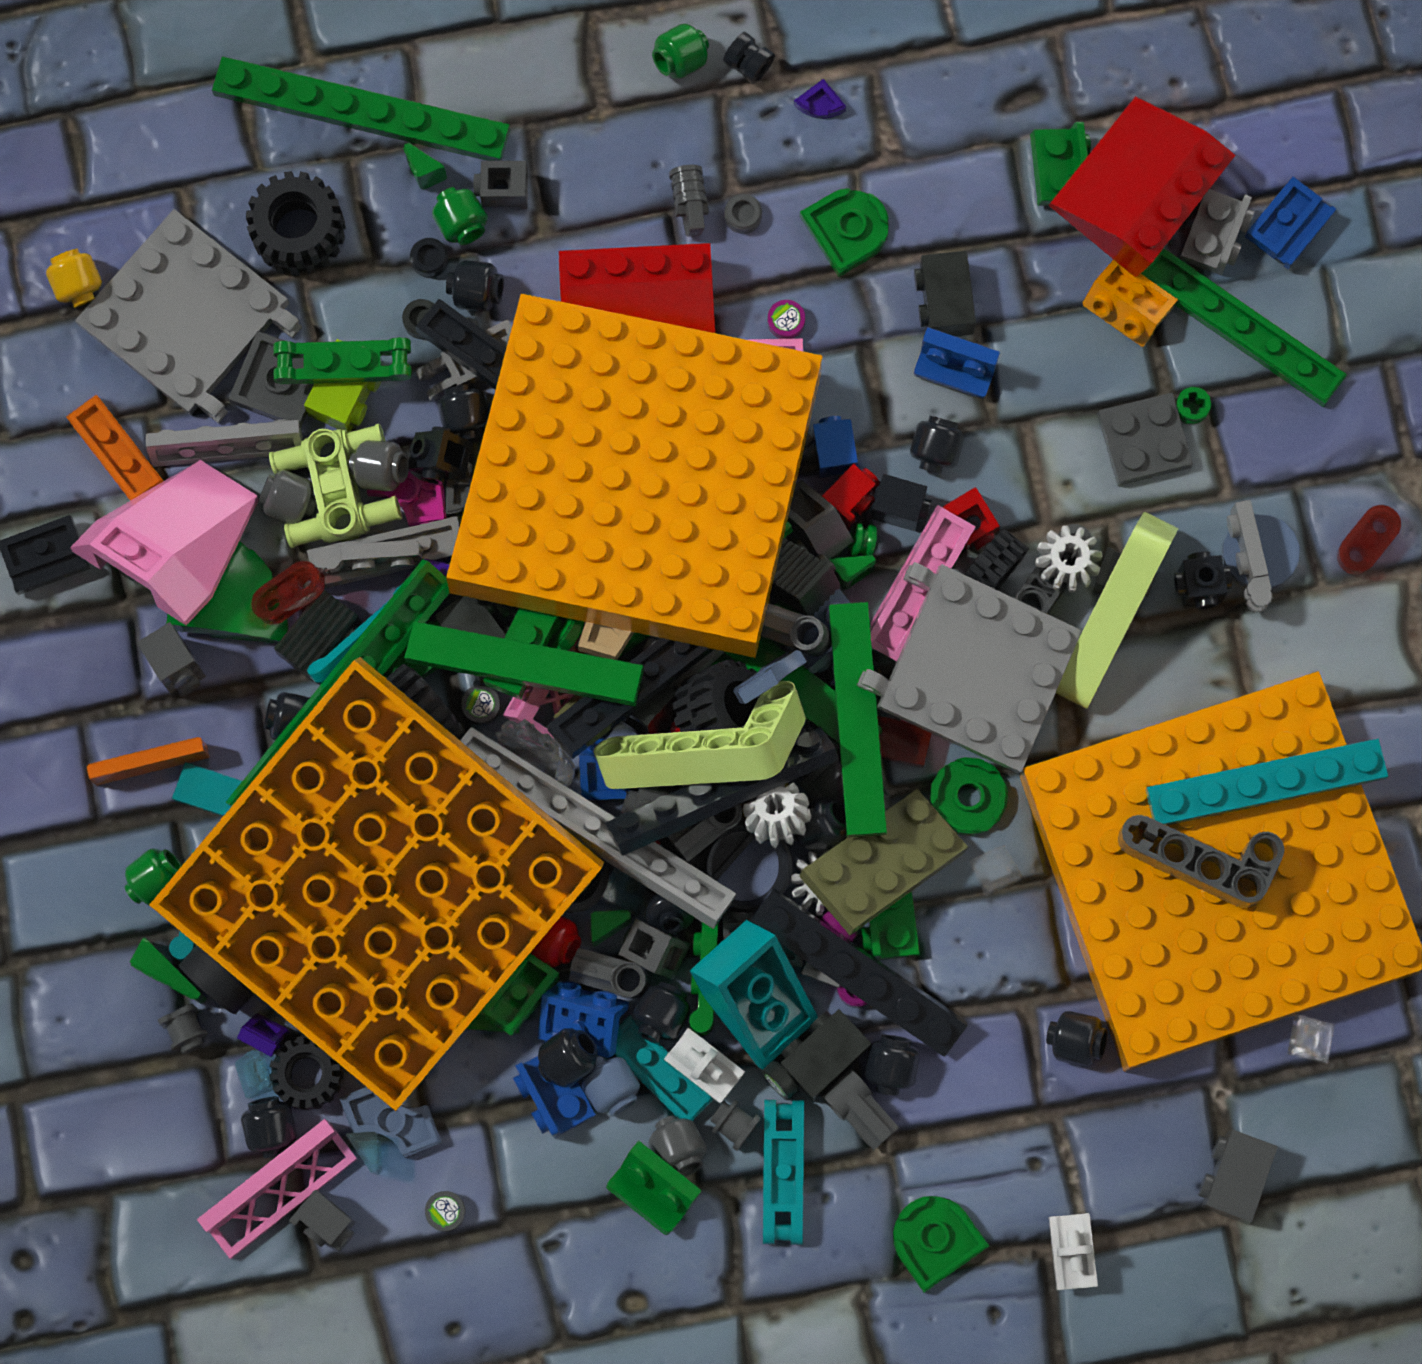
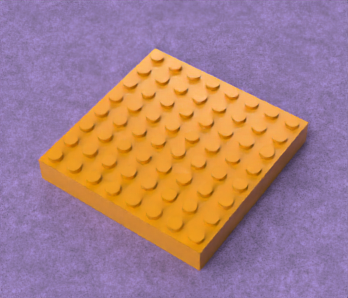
[446,294,823,658]
[150,657,604,1111]
[1019,671,1422,1072]

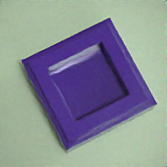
[237,1013,291,1057]

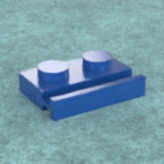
[1245,177,1336,270]

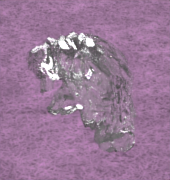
[495,719,575,787]

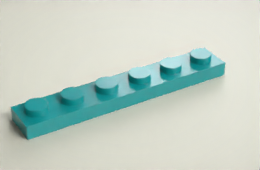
[1145,738,1389,826]

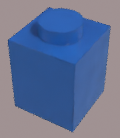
[812,416,858,478]

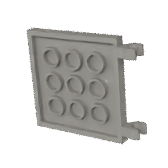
[75,209,302,424]
[856,562,1082,773]

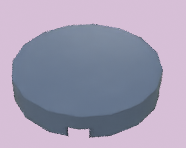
[1222,514,1300,589]

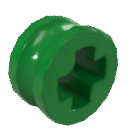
[1176,387,1211,425]
[848,522,877,557]

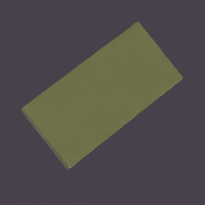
[799,789,968,935]

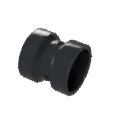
[723,31,775,84]

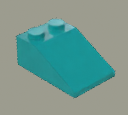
[690,920,818,1070]

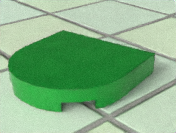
[799,188,889,277]
[893,1196,989,1293]

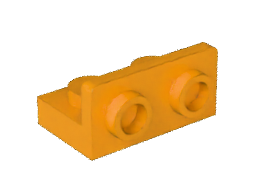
[1082,260,1178,347]

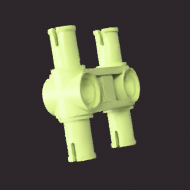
[269,424,402,548]

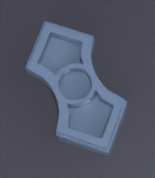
[733,649,807,704]
[339,1087,442,1158]

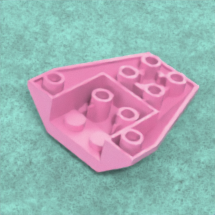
[71,460,259,625]

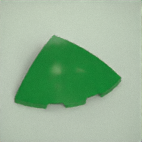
[166,541,289,643]

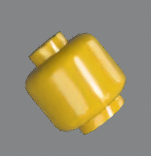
[46,248,102,308]

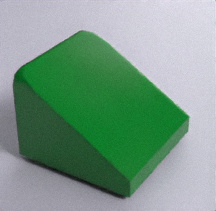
[403,143,447,190]
[829,555,876,591]
[591,910,632,947]

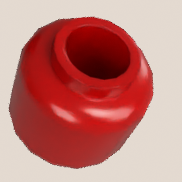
[530,916,581,968]

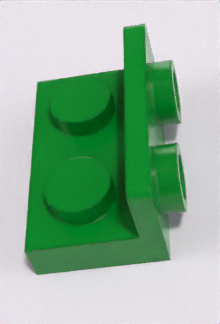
[1030,122,1091,206]
[861,891,919,960]
[606,1140,702,1235]

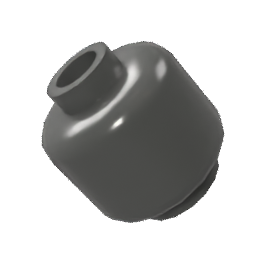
[349,440,409,491]
[258,470,317,524]
[648,1116,707,1177]

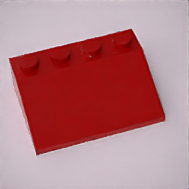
[1048,96,1236,278]
[559,243,715,333]

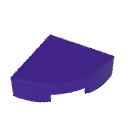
[794,79,846,119]

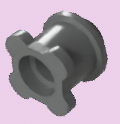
[158,1004,208,1055]
[710,1100,761,1151]

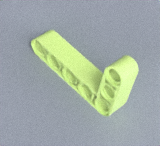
[1056,512,1179,709]
[593,681,806,789]

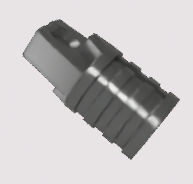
[669,164,709,237]

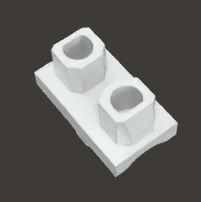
[664,1028,745,1104]
[1048,1213,1098,1290]

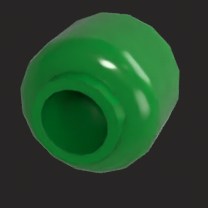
[652,24,709,79]
[432,187,488,246]
[124,848,182,906]

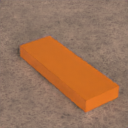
[66,394,163,501]
[86,737,210,786]

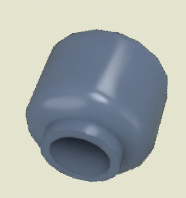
[581,1056,640,1117]

